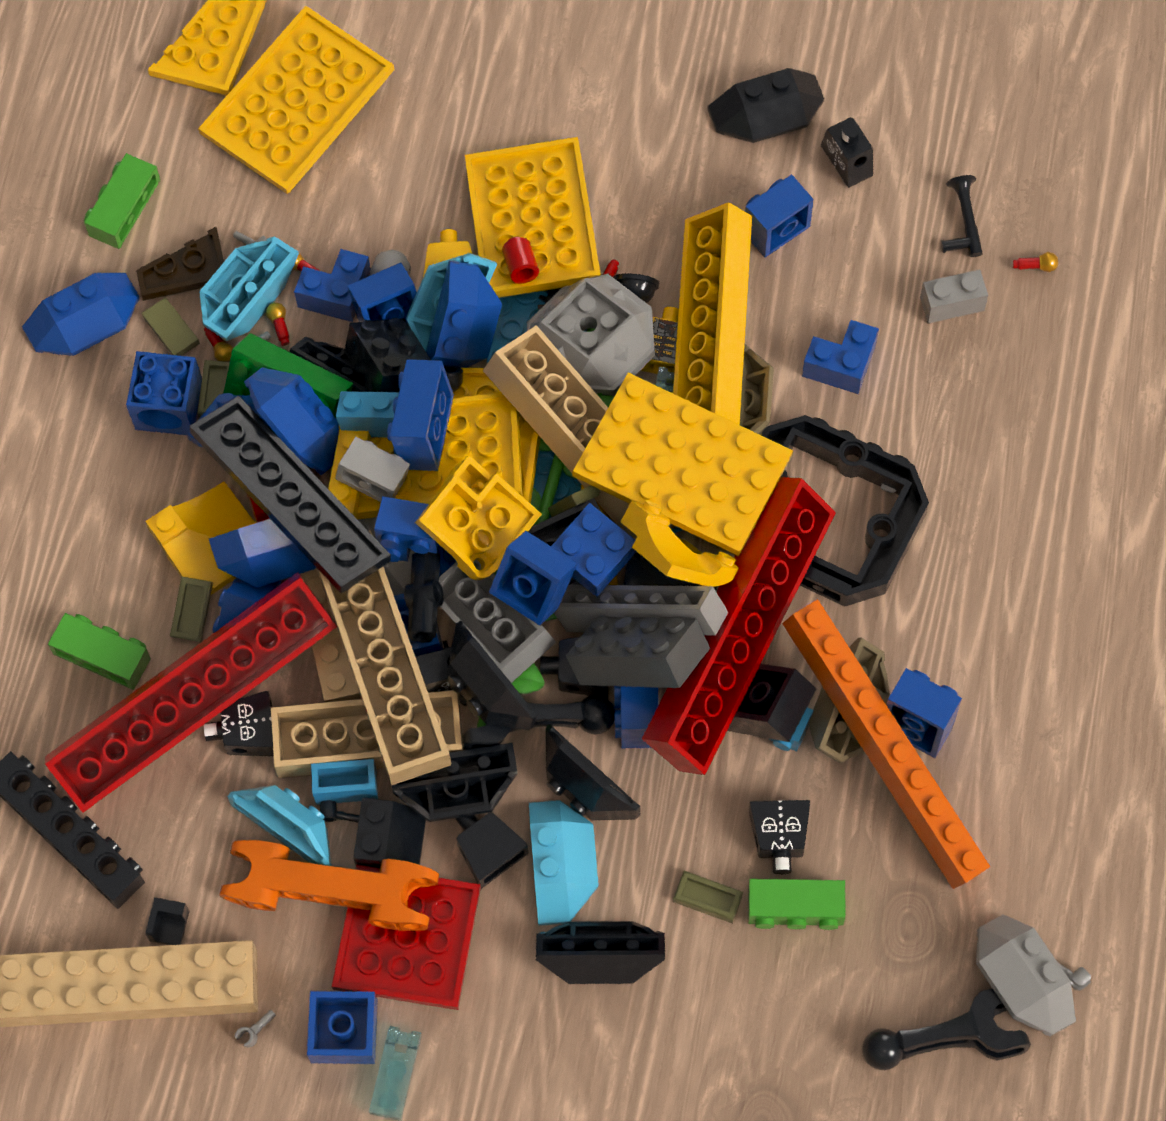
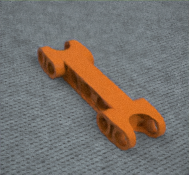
[219,840,439,931]

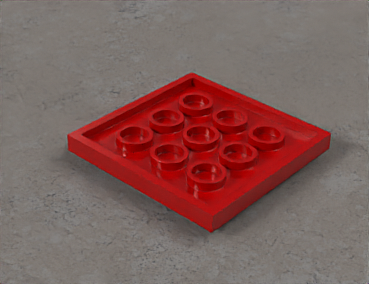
[332,864,481,1010]

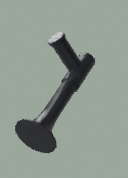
[941,175,983,257]

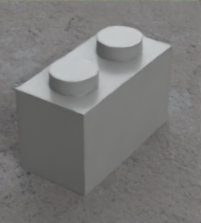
[920,270,988,323]
[335,436,410,502]

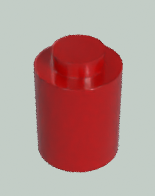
[502,237,539,284]

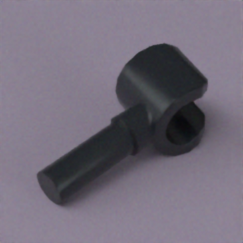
[320,800,360,823]

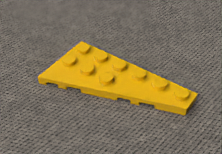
[148,0,267,96]

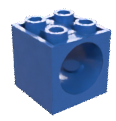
[126,351,202,435]

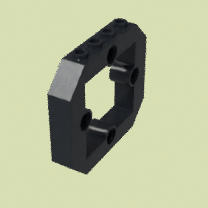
[761,415,929,607]

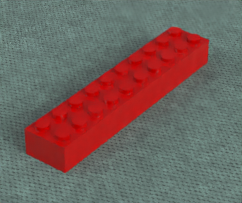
[642,477,836,775]
[45,572,337,813]

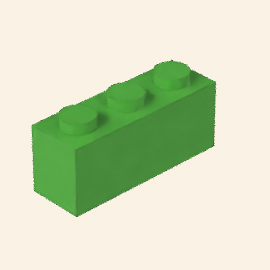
[84,153,161,249]
[48,613,151,690]
[748,879,846,930]

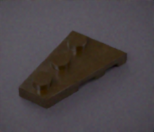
[136,227,224,301]

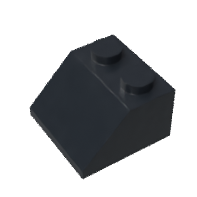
[353,798,426,868]

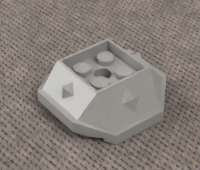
[527,274,655,396]

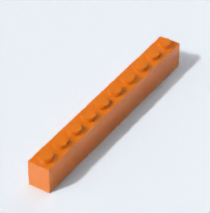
[782,599,991,889]

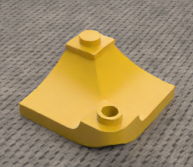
[415,455,542,580]
[145,481,256,595]
[621,500,739,587]

